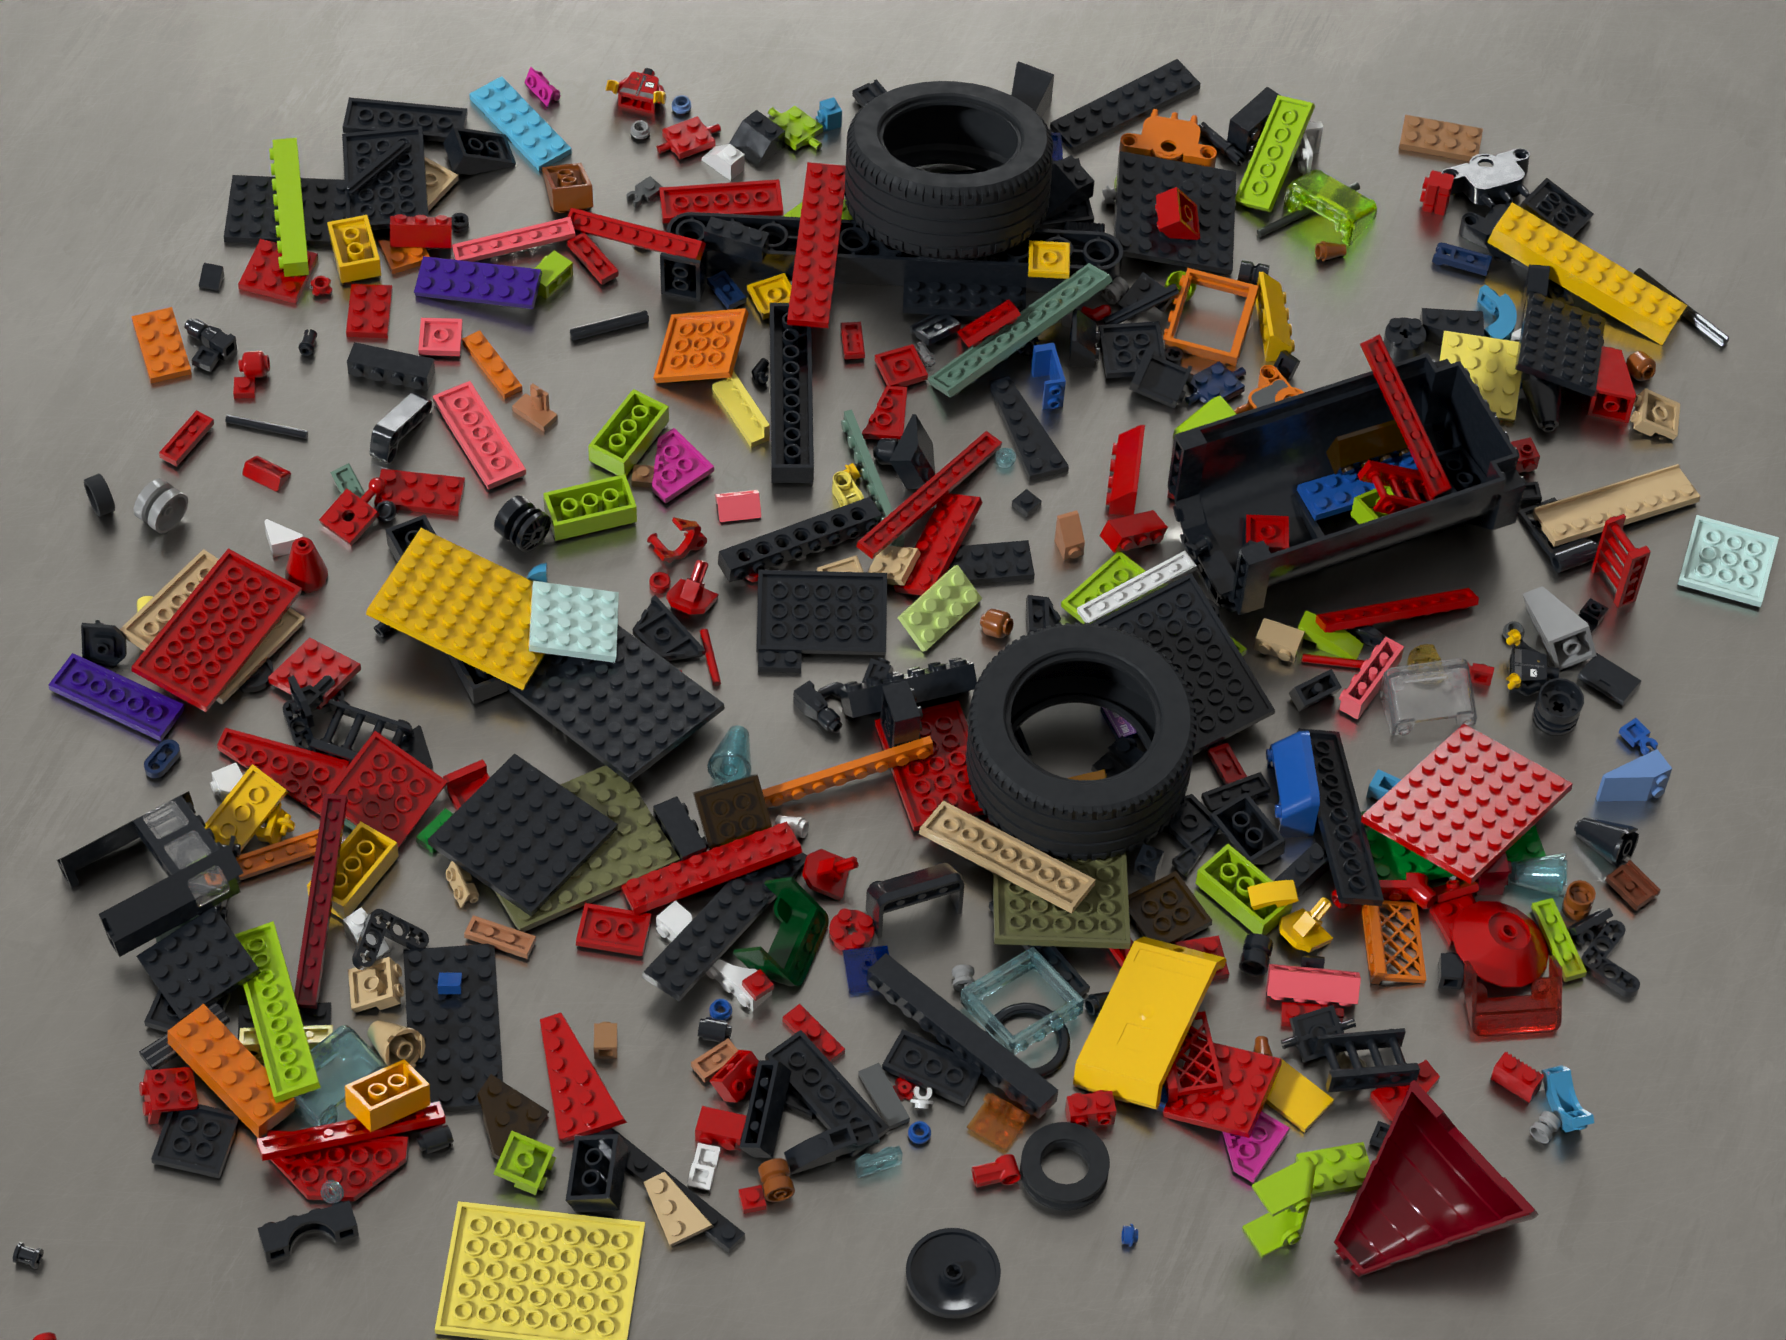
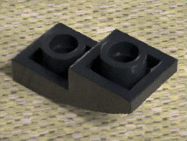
[1578,598,1609,635]

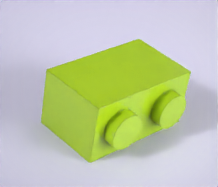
[534,250,573,300]

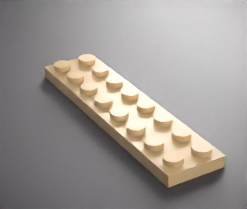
[919,801,1096,913]

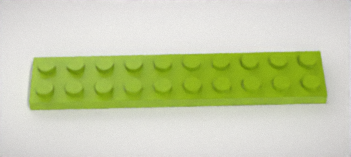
[234,921,321,1103]

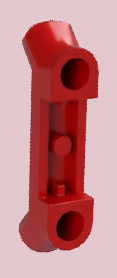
[1331,873,1437,909]

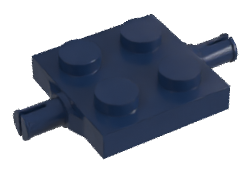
[1185,361,1246,405]

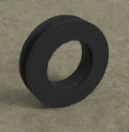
[1020,1122,1110,1211]

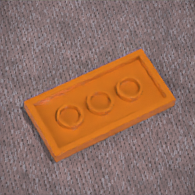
[131,307,192,384]

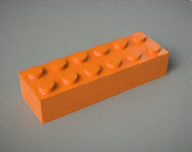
[168,1004,295,1138]

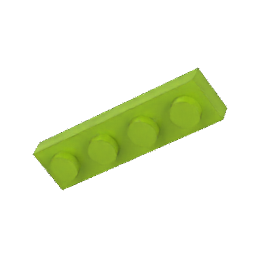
[1531,898,1587,982]

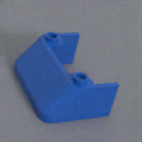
[1266,731,1320,838]

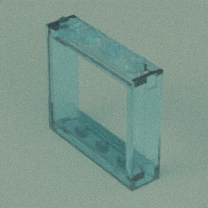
[961,947,1084,1055]

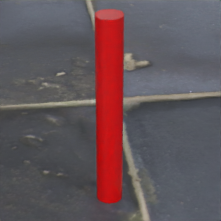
[700,629,721,686]
[1302,654,1364,669]

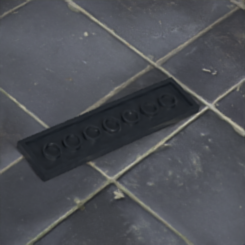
[1050,59,1201,153]

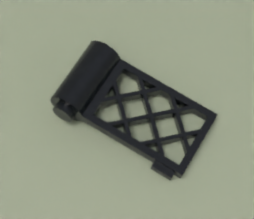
[1518,497,1598,573]

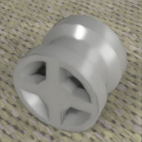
[952,964,975,991]

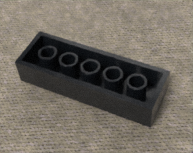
[839,657,977,718]

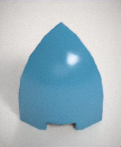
[527,563,548,583]

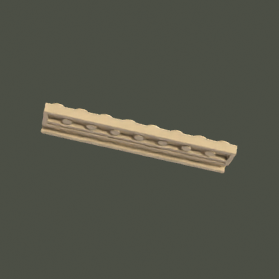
[1533,464,1701,547]

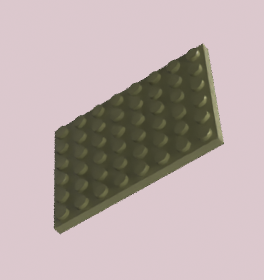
[495,765,680,932]

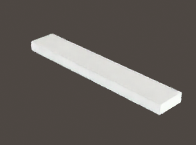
[1077,551,1197,624]

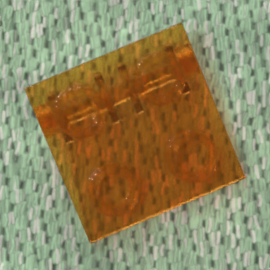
[967,1093,1030,1151]

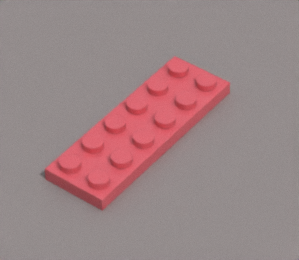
[433,381,526,490]

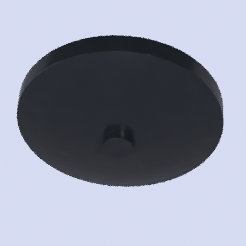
[905,1228,1001,1318]

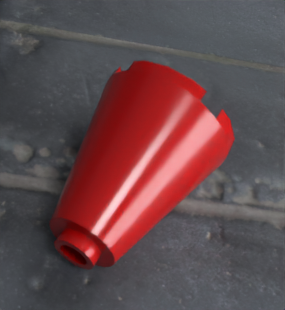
[285,537,328,593]

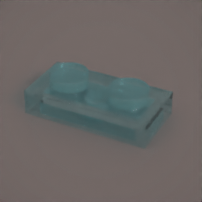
[855,1146,903,1178]

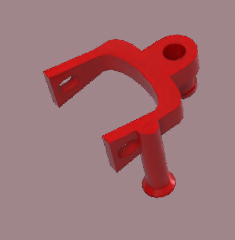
[647,517,707,563]

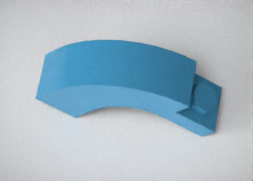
[1477,285,1517,341]
[1541,1065,1595,1132]

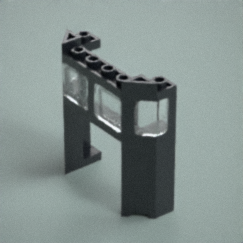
[57,791,243,957]

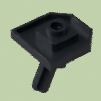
[81,620,127,666]
[288,675,335,728]

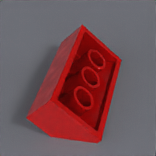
[1106,425,1145,516]

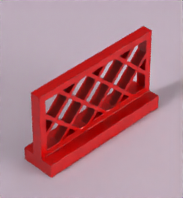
[1164,1011,1223,1102]

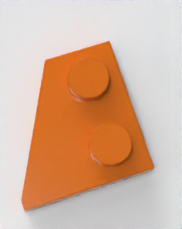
[379,240,430,274]

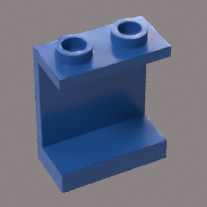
[1031,343,1066,410]

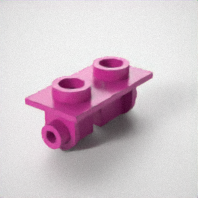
[524,67,561,107]

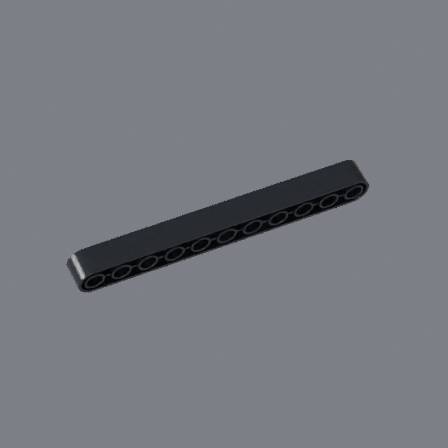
[666,212,1123,295]

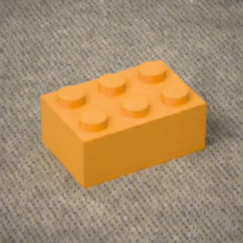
[345,1059,430,1132]

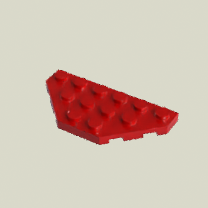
[267,1130,409,1202]

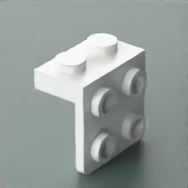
[1294,121,1323,179]

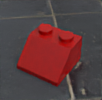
[1155,187,1200,240]

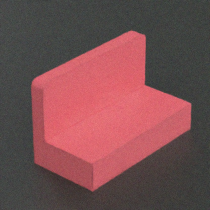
[715,490,761,522]

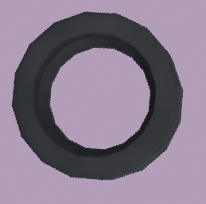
[84,473,115,516]

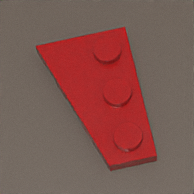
[862,386,907,440]
[1370,1060,1440,1123]

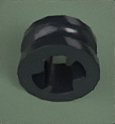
[452,213,469,233]
[1165,346,1183,366]

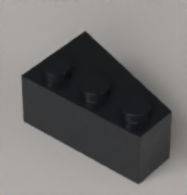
[1420,308,1484,346]

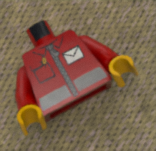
[606,68,667,114]

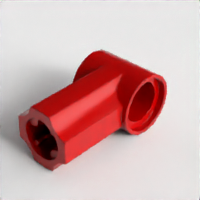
[971,1154,1021,1188]

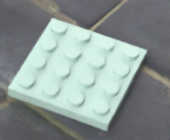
[1677,515,1779,607]
[529,581,619,663]

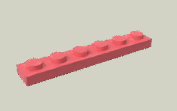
[452,217,576,262]

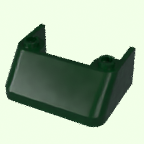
[733,877,829,987]

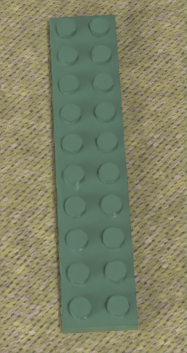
[928,263,1113,398]

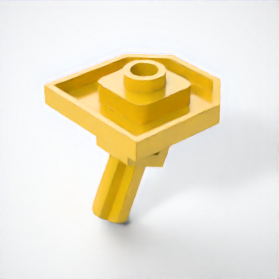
[1279,897,1333,953]

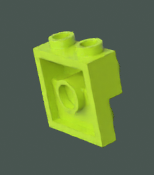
[493,1131,556,1195]

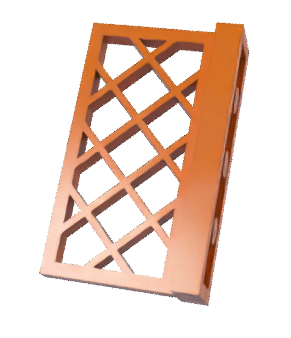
[1361,900,1427,984]

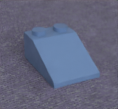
[1595,749,1672,802]

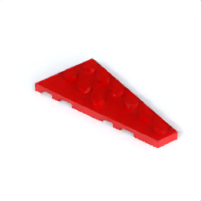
[217,728,350,816]
[540,1012,627,1143]

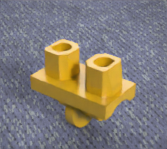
[256,802,295,845]

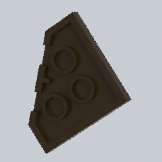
[477,1074,549,1160]

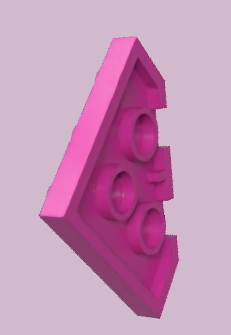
[652,428,714,504]
[1222,1111,1290,1183]

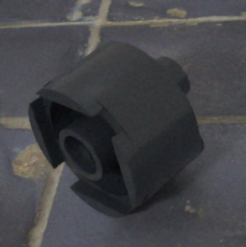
[1383,317,1426,363]

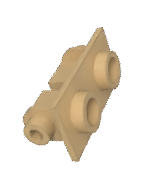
[445,861,479,908]

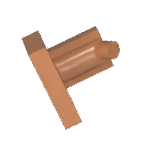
[512,383,558,432]

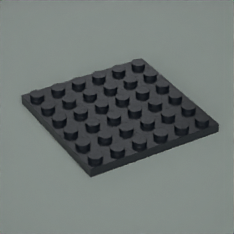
[1114,151,1236,275]
[428,753,618,917]

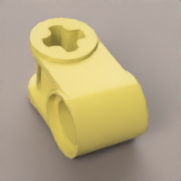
[832,471,864,507]

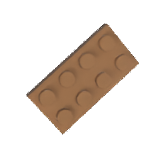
[1399,115,1483,162]

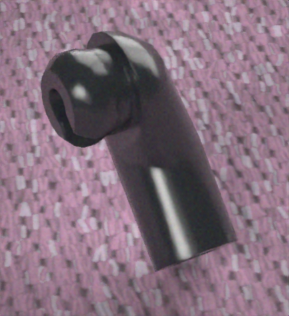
[818,682,845,698]

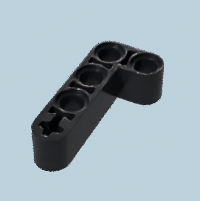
[369,392,432,464]

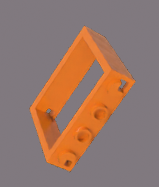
[1163,268,1259,366]

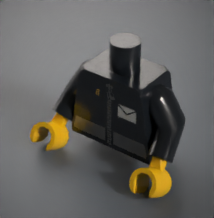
[1506,629,1559,697]

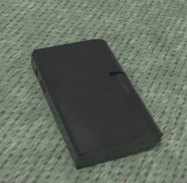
[1578,653,1641,706]

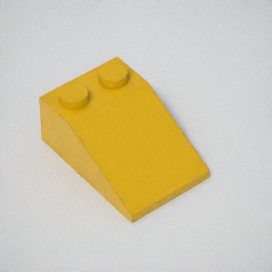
[327,215,381,283]

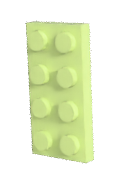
[897,565,982,652]

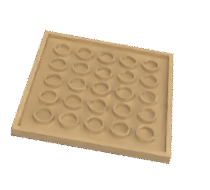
[120,549,305,704]

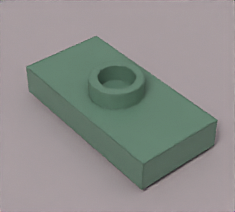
[330,463,365,498]

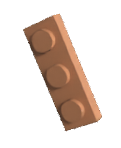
[464,915,536,959]

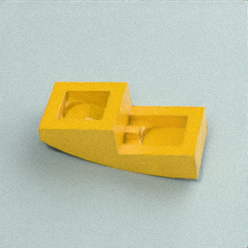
[1247,880,1299,910]

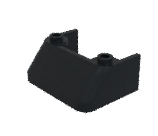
[866,862,965,938]

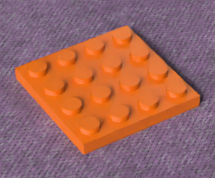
[653,308,749,383]

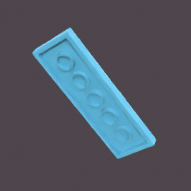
[469,76,572,172]

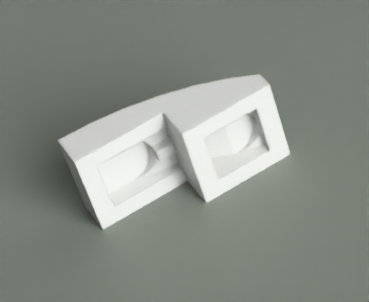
[687,1143,721,1191]

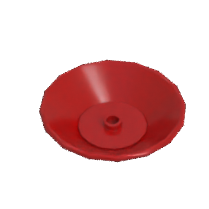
[1452,901,1549,987]

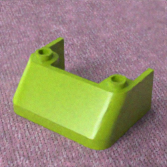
[1242,1157,1316,1258]

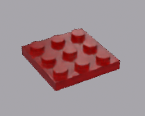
[238,239,318,304]
[268,637,361,710]

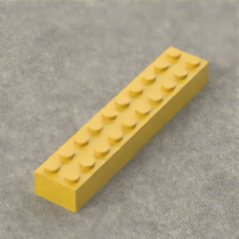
[1488,202,1687,345]

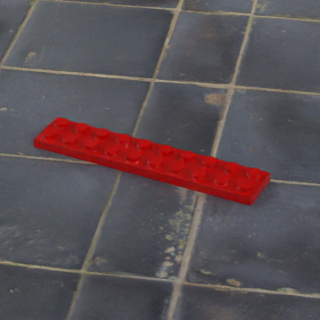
[787,162,846,328]

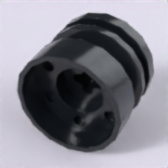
[494,495,551,552]
[1533,678,1584,735]

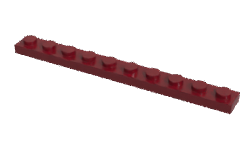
[294,794,348,1009]

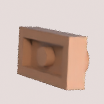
[691,1038,738,1083]

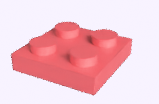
[418,318,463,356]

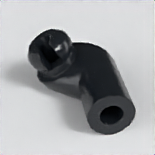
[751,358,769,385]

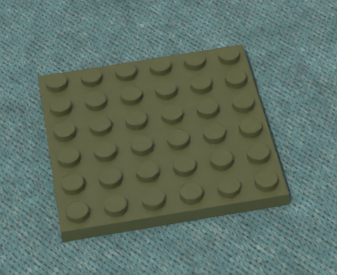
[993,851,1131,949]

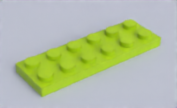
[1235,95,1315,212]

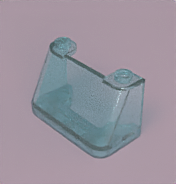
[294,1025,388,1127]

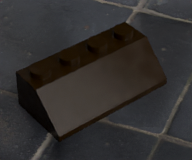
[1326,420,1411,475]

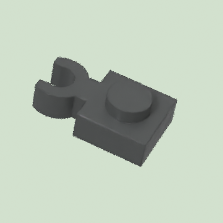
[627,176,662,208]

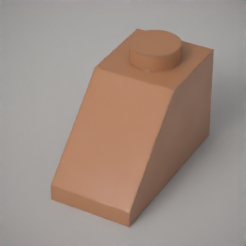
[1054,510,1085,560]

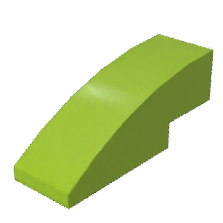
[1298,611,1364,660]

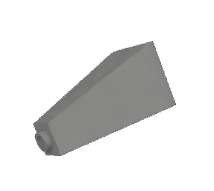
[1523,586,1597,670]

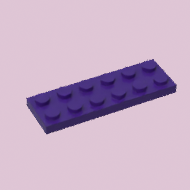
[414,256,542,309]
[48,653,185,741]

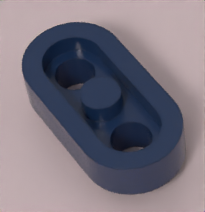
[144,739,181,778]

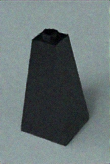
[1011,61,1054,118]

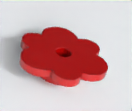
[892,1078,917,1101]

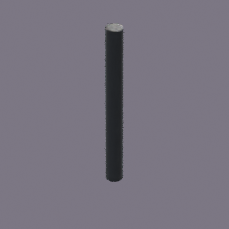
[225,414,308,439]

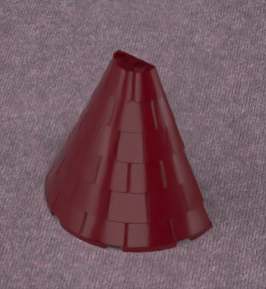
[1334,1080,1539,1278]

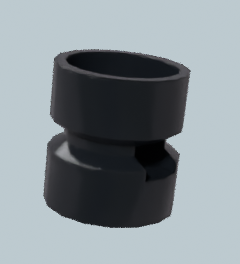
[1238,260,1270,285]
[1239,933,1273,976]

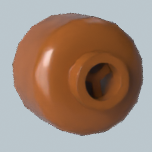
[1626,351,1656,382]
[980,608,1014,639]

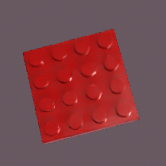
[322,731,448,849]
[1163,1039,1282,1138]

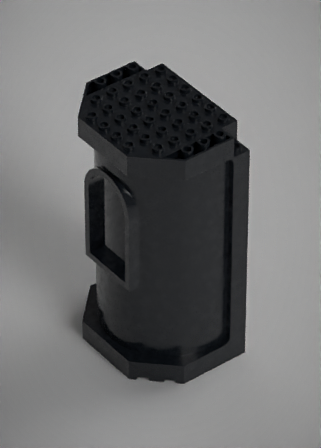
[1167,353,1526,615]

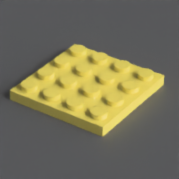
[1439,331,1522,423]

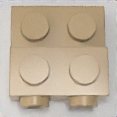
[1630,388,1680,440]
[348,957,404,1013]

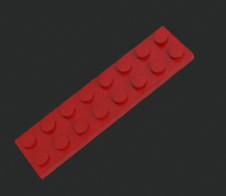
[621,822,803,915]

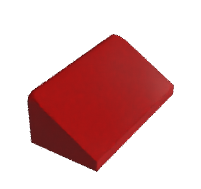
[242,456,291,491]

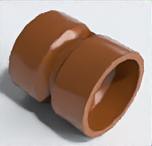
[1562,880,1596,921]
[758,1158,795,1202]

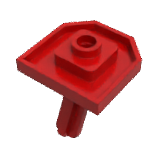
[666,560,719,615]
[802,849,859,901]

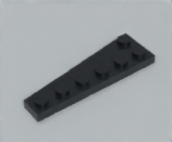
[989,376,1069,481]

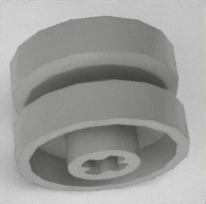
[134,478,188,533]

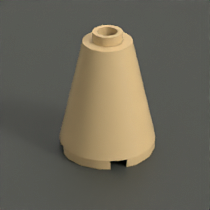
[367,1020,426,1068]

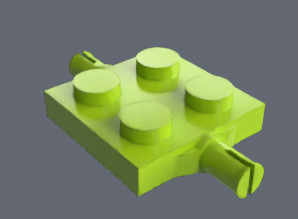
[768,105,823,151]

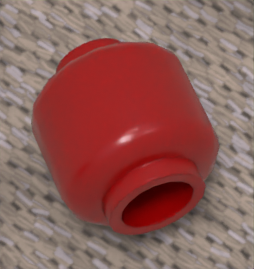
[238,350,270,378]

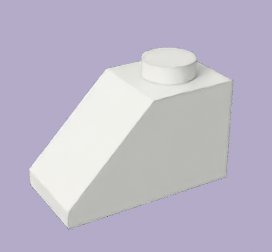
[702,144,745,181]
[210,763,243,801]
[343,907,390,961]

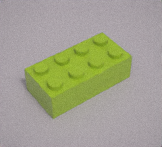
[588,389,669,476]
[543,474,637,541]
[1195,844,1293,935]

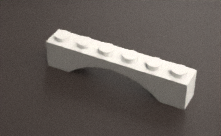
[656,901,772,1011]

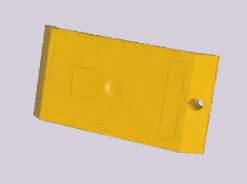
[1073,937,1227,1110]

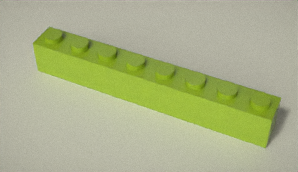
[269,138,309,277]

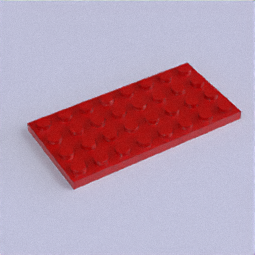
[132,548,302,712]

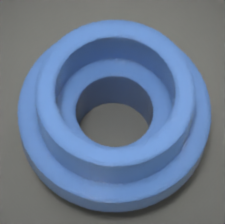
[672,95,691,114]

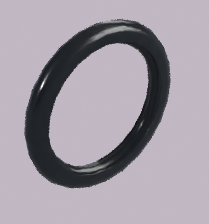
[985,1002,1070,1077]

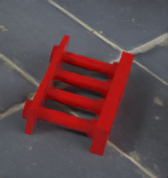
[1357,460,1435,514]
[1591,514,1651,608]

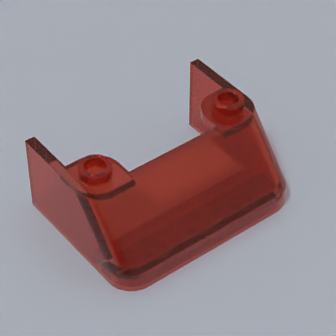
[1464,955,1562,1037]

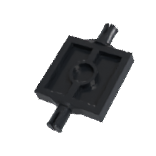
[1281,1005,1356,1062]

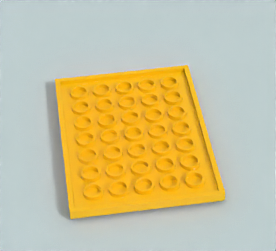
[366,528,546,690]

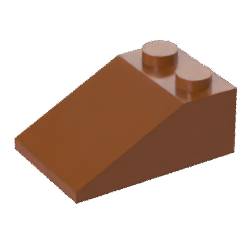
[542,163,593,213]

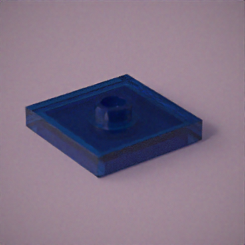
[843,945,889,993]

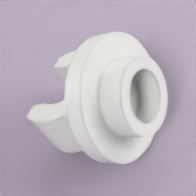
[910,1086,934,1109]

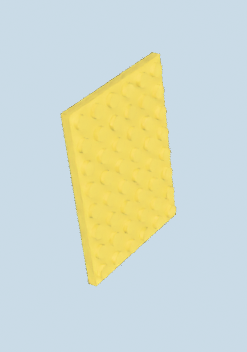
[435,1201,645,1340]

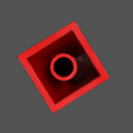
[1588,346,1636,423]

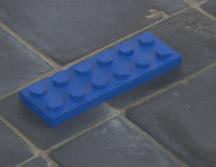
[1297,454,1418,521]

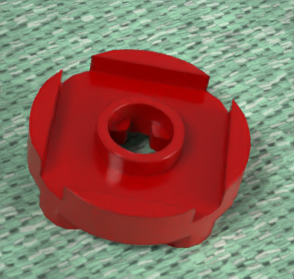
[829,909,874,953]

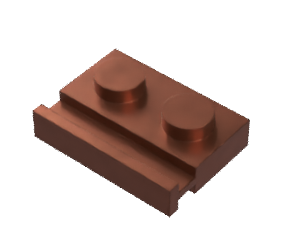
[1605,860,1661,911]

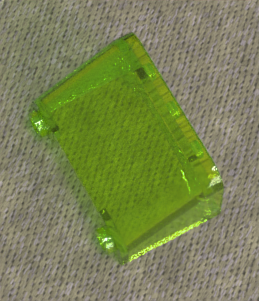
[1283,169,1377,246]

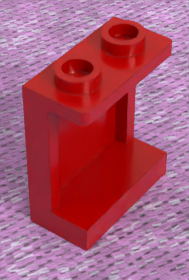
[443,759,490,810]

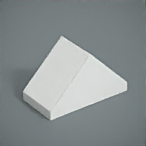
[264,519,304,558]

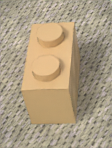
[1254,618,1305,663]

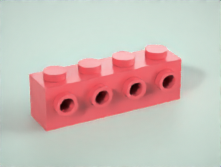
[1339,637,1404,720]
[1266,964,1361,1007]

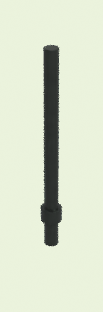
[1257,182,1360,237]

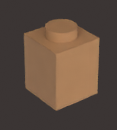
[594,1022,618,1059]

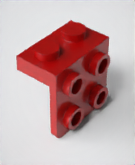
[139,1067,198,1125]

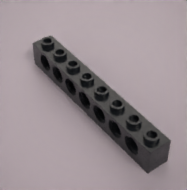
[718,497,882,583]

